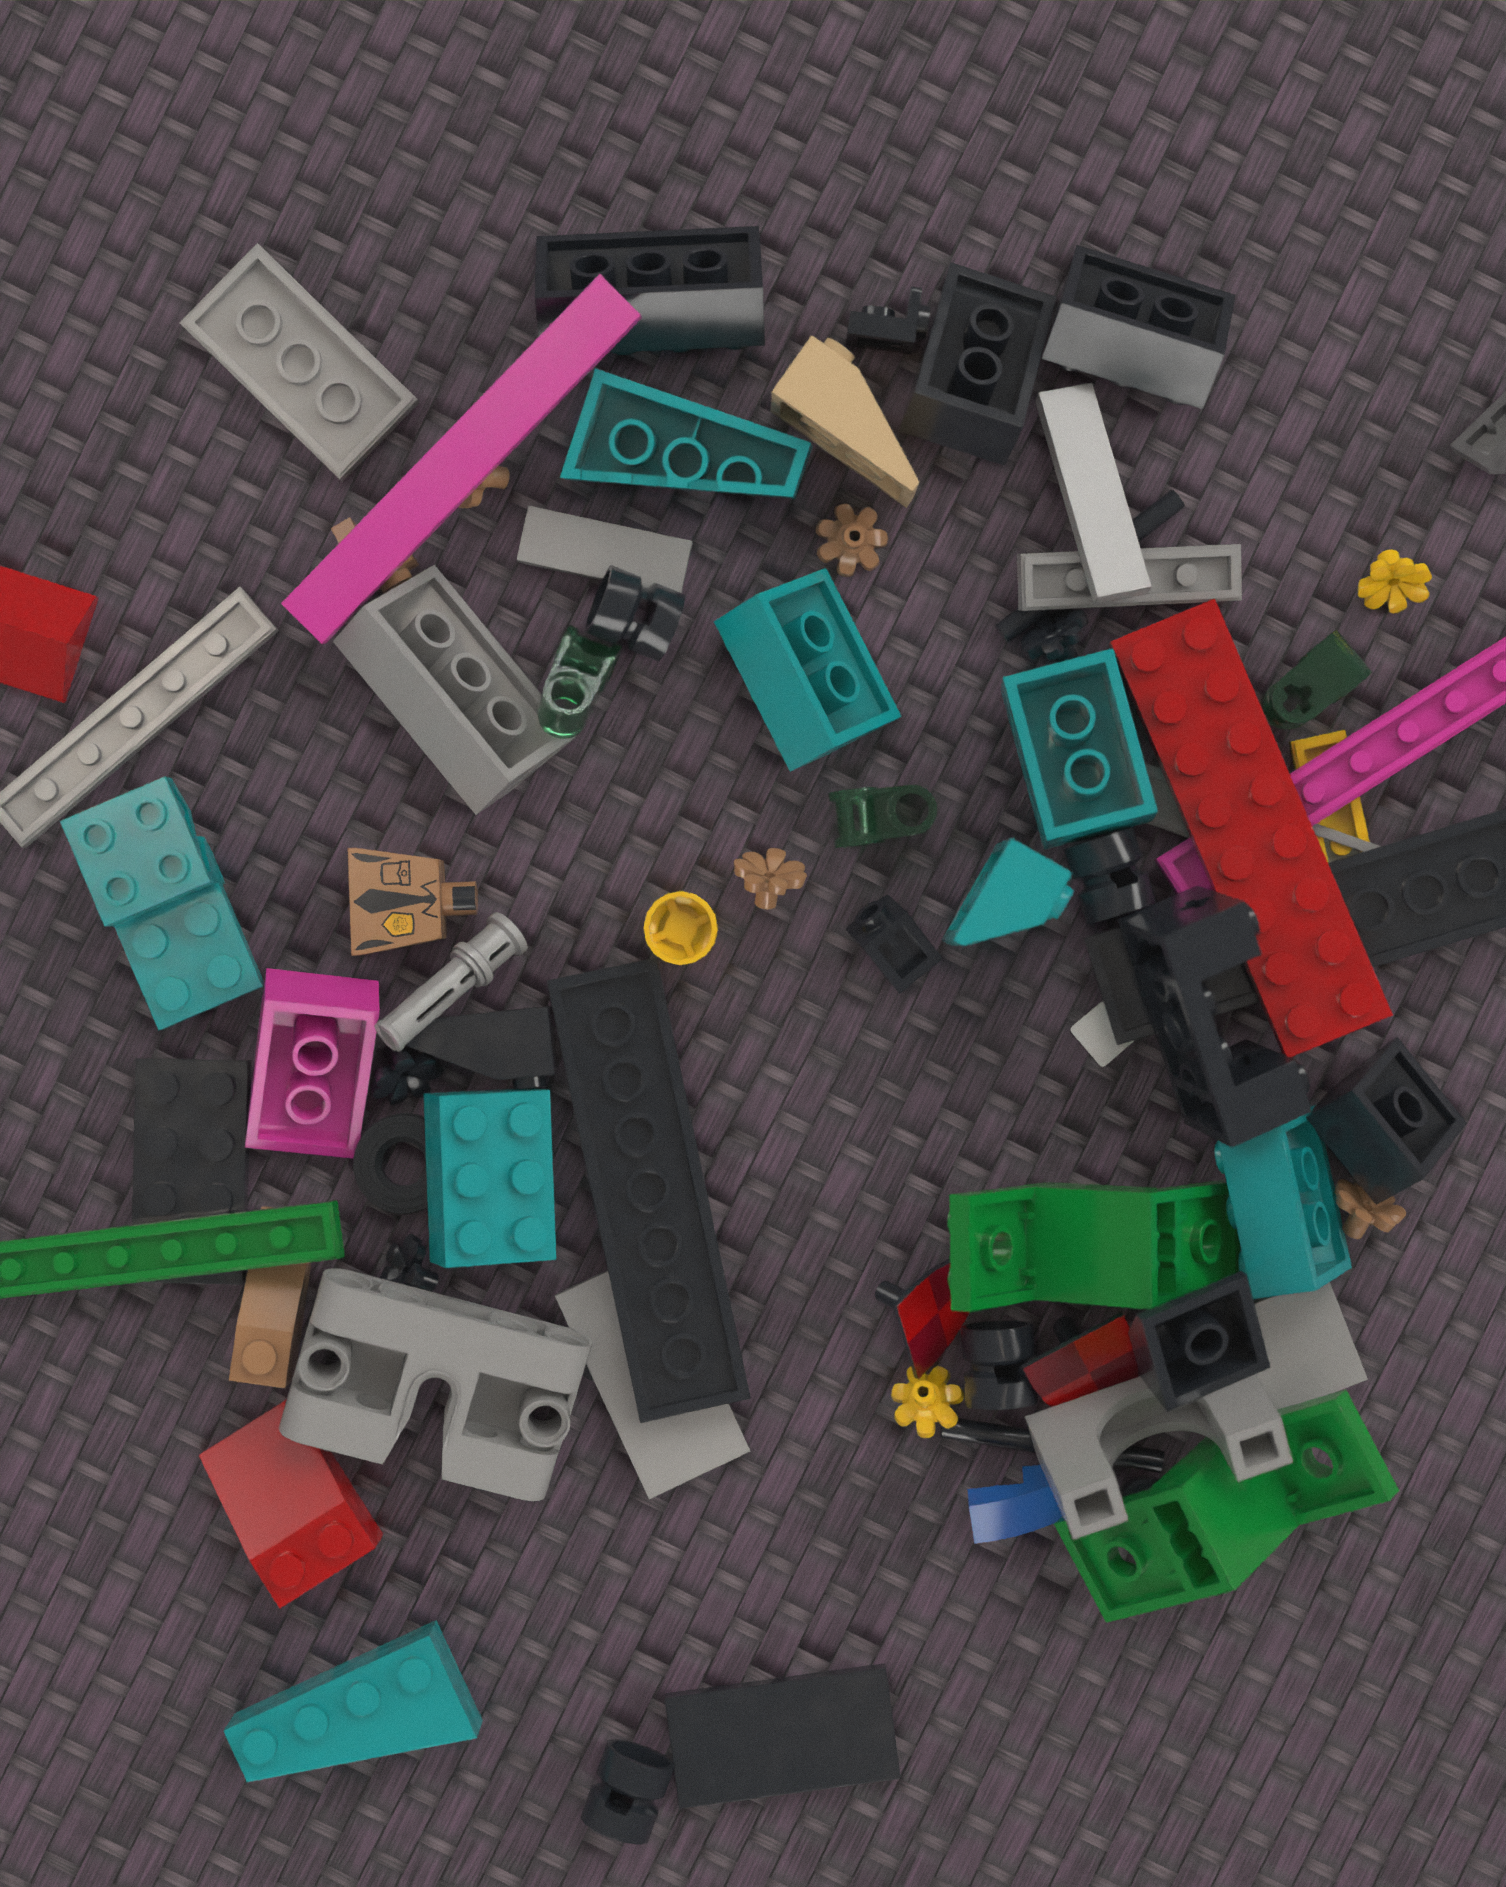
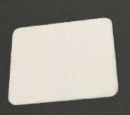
[1071,1002,1134,1067]

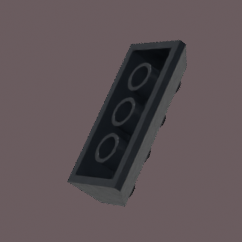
[535,226,765,355]

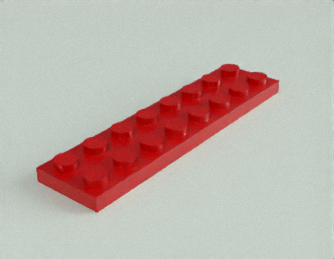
[1109,598,1393,1057]

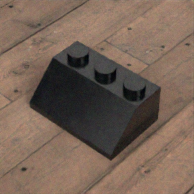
[1042,245,1236,409]

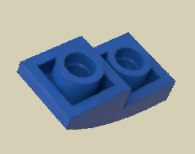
[967,1465,1063,1544]

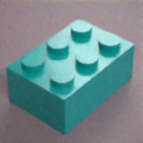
[1000,648,1158,850]
[423,1088,556,1268]

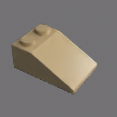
[771,335,919,508]

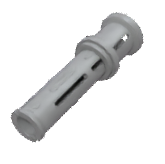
[375,912,528,1052]

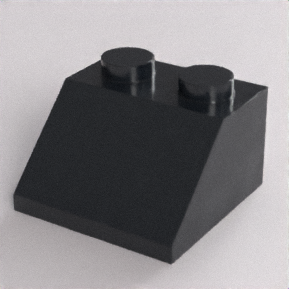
[1306,1037,1467,1205]
[1128,1271,1271,1412]

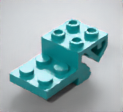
[60,776,264,1030]

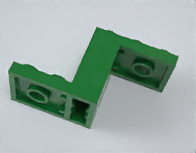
[947,1180,1241,1312]
[1054,1389,1399,1623]

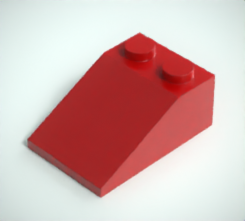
[199,1399,384,1609]

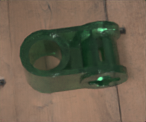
[537,625,623,739]
[1262,629,1372,731]
[828,784,937,849]

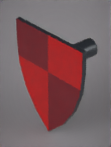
[875,1259,970,1380]
[1021,1312,1138,1407]

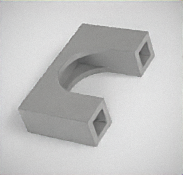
[1025,1374,1293,1540]

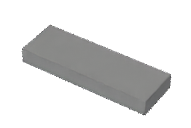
[517,505,693,593]

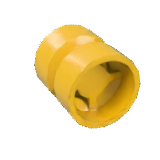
[644,891,718,965]

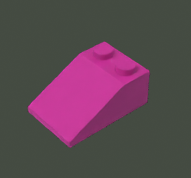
[245,968,380,1158]

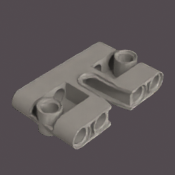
[279,1268,593,1501]

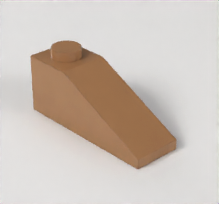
[229,1206,311,1388]

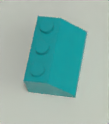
[714,568,902,772]
[942,838,1074,946]
[1214,1105,1352,1299]

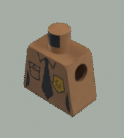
[348,848,478,956]

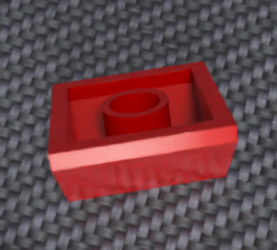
[0,566,99,703]

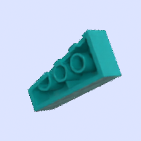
[560,368,813,499]
[223,1620,483,1782]

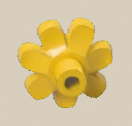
[1358,550,1432,613]
[891,1366,964,1438]

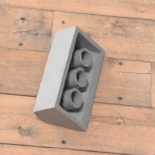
[333,565,576,815]

